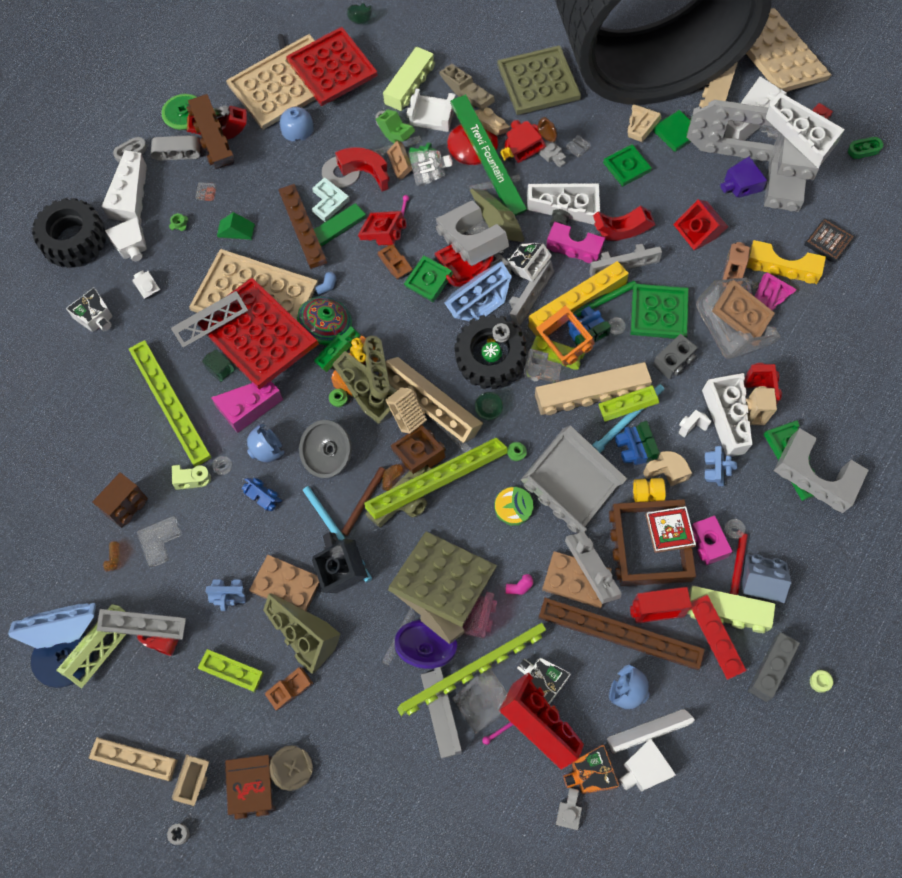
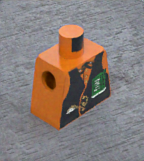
[563,745,619,794]

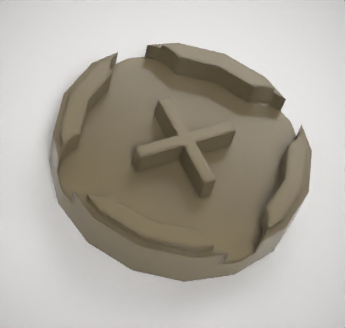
[269,745,313,791]

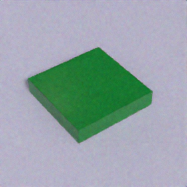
[653,110,691,152]
[603,144,652,187]
[404,255,454,303]

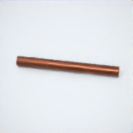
[341,467,386,536]

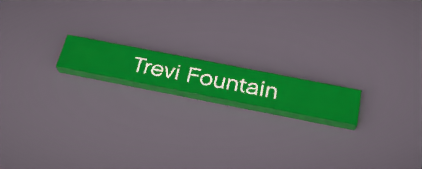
[450,94,527,216]

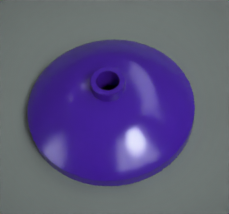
[394,620,457,669]

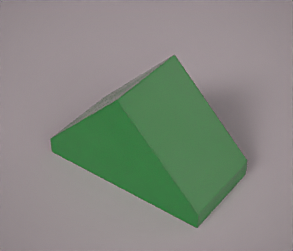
[217,212,255,240]

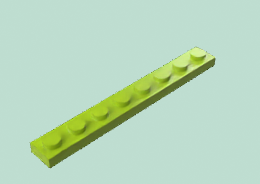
[128,340,212,467]
[364,438,507,520]
[397,623,546,716]

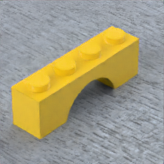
[746,240,826,284]

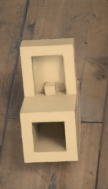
[643,451,692,486]

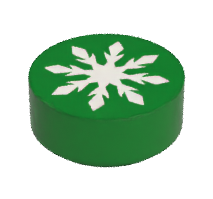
[482,342,502,362]

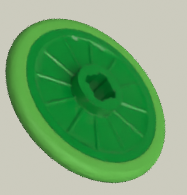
[162,94,196,130]

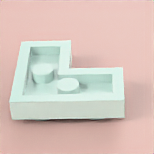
[312,177,350,222]

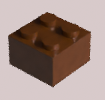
[92,472,148,528]

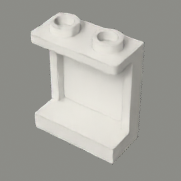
[407,89,455,132]

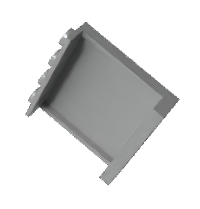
[521,425,627,533]

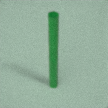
[573,280,636,317]

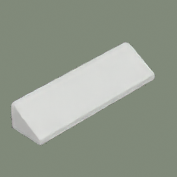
[607,709,695,753]

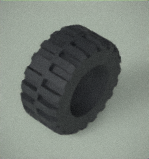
[32,198,107,268]
[454,314,526,389]

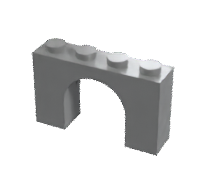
[436,200,509,266]
[774,428,868,513]

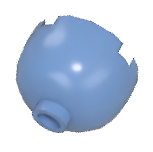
[280,107,313,141]
[247,424,284,463]
[609,665,649,709]

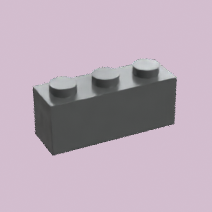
[748,632,800,702]

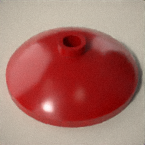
[447,124,498,165]

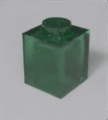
[202,349,234,382]

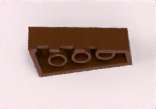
[186,94,234,169]

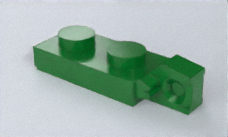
[314,326,360,373]

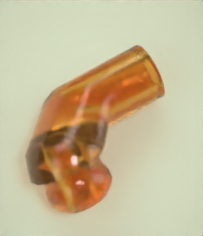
[382,464,403,491]
[103,541,120,571]

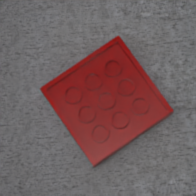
[286,27,378,106]

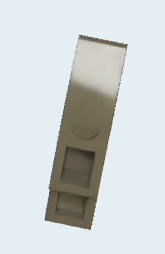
[439,64,495,110]
[395,594,464,644]

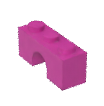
[546,222,605,263]

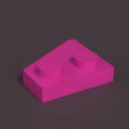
[754,273,796,310]

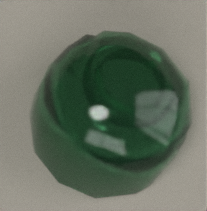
[347,3,372,24]
[475,392,503,421]

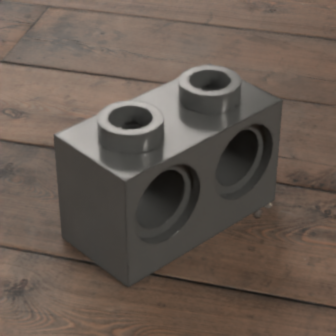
[653,334,697,380]

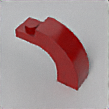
[187,106,246,140]
[335,147,390,191]
[593,205,655,241]

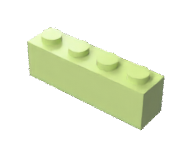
[383,47,435,111]
[687,586,775,633]

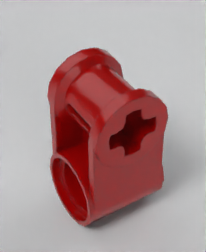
[137,635,179,656]

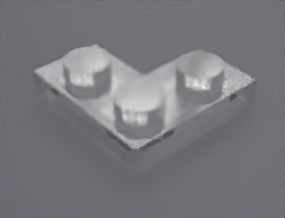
[137,516,182,568]

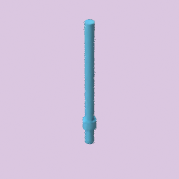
[592,384,664,453]
[303,486,372,583]

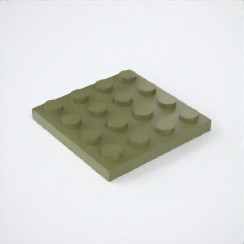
[497,45,581,115]
[388,531,497,627]

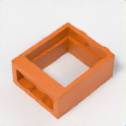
[536,305,595,367]

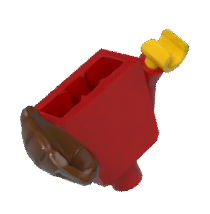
[500,117,557,163]

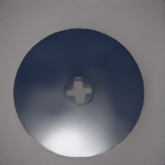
[31,632,94,688]

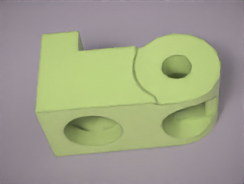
[172,465,211,490]

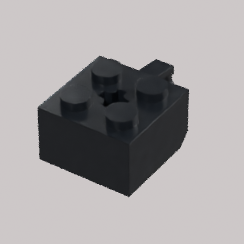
[312,532,368,594]

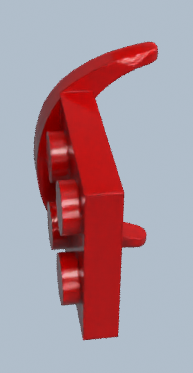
[435,245,494,287]

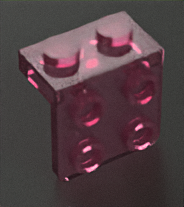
[463,592,497,639]

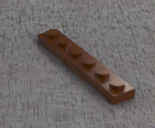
[278,184,327,269]

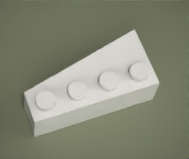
[725,77,786,140]
[766,93,844,168]
[102,150,147,224]
[527,184,600,224]
[702,373,752,457]

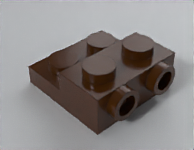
[390,425,446,474]

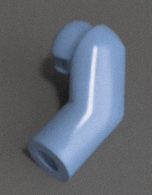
[315,272,336,295]

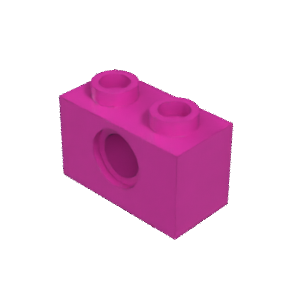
[691,516,732,566]

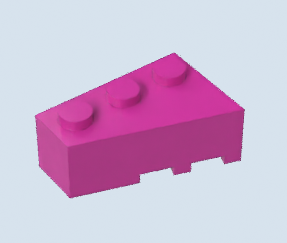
[211,381,283,433]

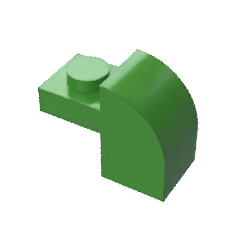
[376,109,415,143]

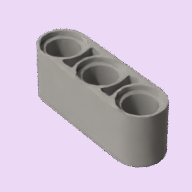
[150,136,201,160]

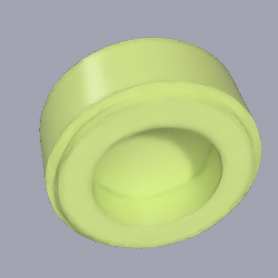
[810,670,833,693]

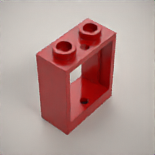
[630,587,692,624]

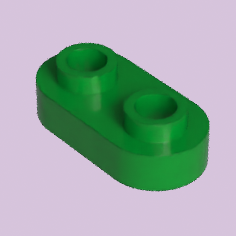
[848,137,883,159]

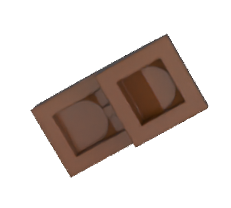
[377,245,413,279]
[264,667,314,710]

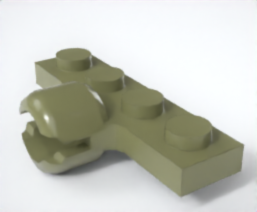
[366,465,431,528]

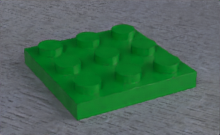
[630,284,688,339]

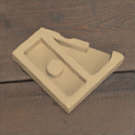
[627,104,661,142]

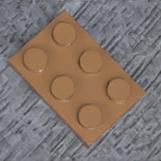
[712,280,775,344]
[542,551,612,608]
[249,555,320,611]

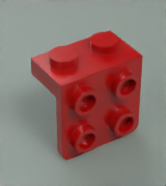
[743,363,782,406]

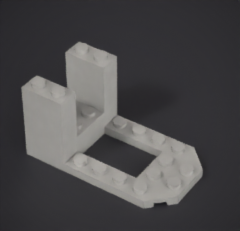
[687,100,824,212]

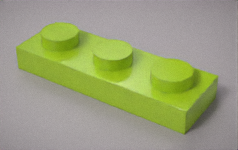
[598,385,659,422]
[198,649,264,693]

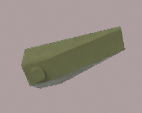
[470,188,525,242]
[333,351,397,424]
[263,593,341,674]

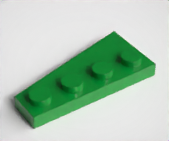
[763,420,815,501]

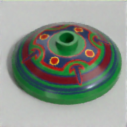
[297,297,352,345]

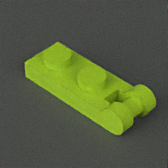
[530,335,585,370]

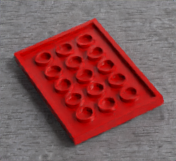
[197,278,319,390]

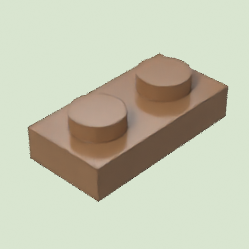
[387,141,413,179]

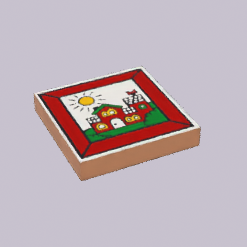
[646,507,696,553]

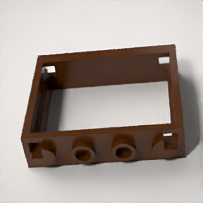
[609,499,696,586]

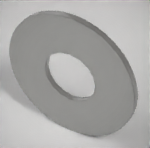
[322,157,360,188]

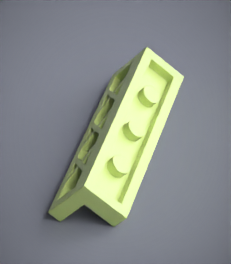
[57,604,126,688]

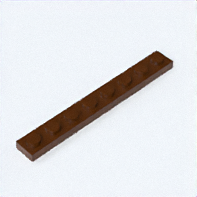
[538,598,705,670]

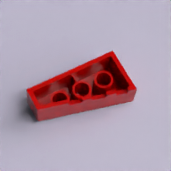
[499,672,584,770]

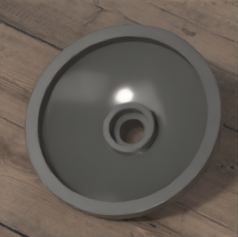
[299,420,352,478]

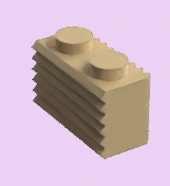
[386,388,427,434]

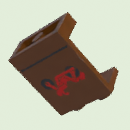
[225,755,276,820]

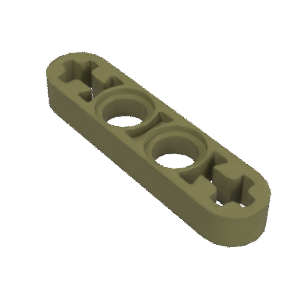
[363,336,390,399]

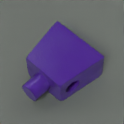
[720,156,767,198]

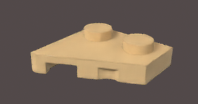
[475,107,510,135]

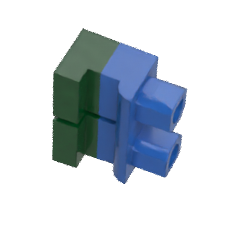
[567,306,611,346]
[615,421,660,465]

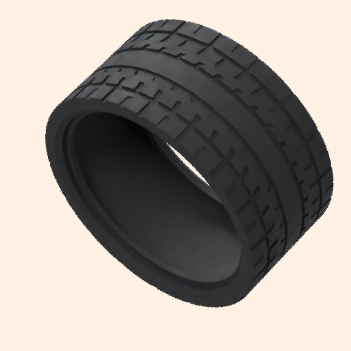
[555,0,772,105]

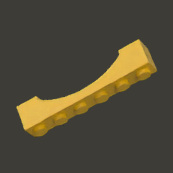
[528,261,629,337]

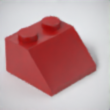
[673,199,728,250]

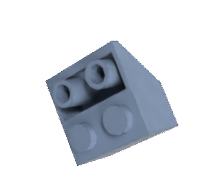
[742,554,791,603]

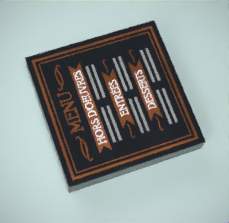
[804,218,855,264]

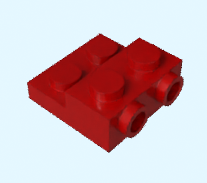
[358,211,407,246]

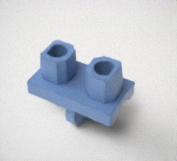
[705,446,737,486]
[205,579,246,611]

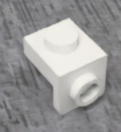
[132,270,160,299]
[679,410,711,438]

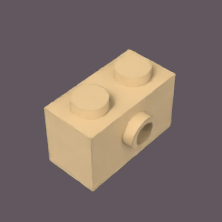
[746,386,777,425]
[172,754,209,806]

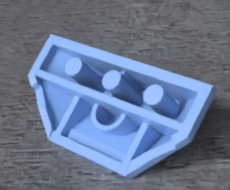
[445,261,511,321]
[8,603,96,649]

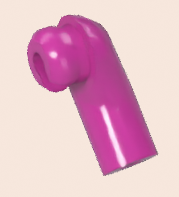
[506,574,534,595]

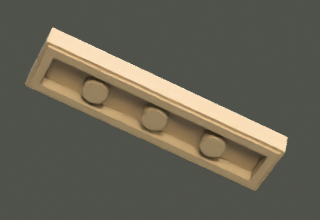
[89,737,178,781]

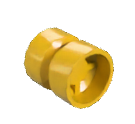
[633,478,665,502]

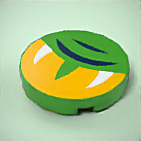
[494,487,533,526]

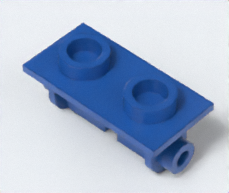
[242,477,283,512]

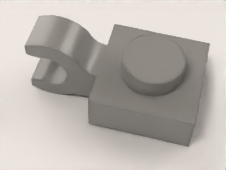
[538,141,566,167]
[556,788,582,830]

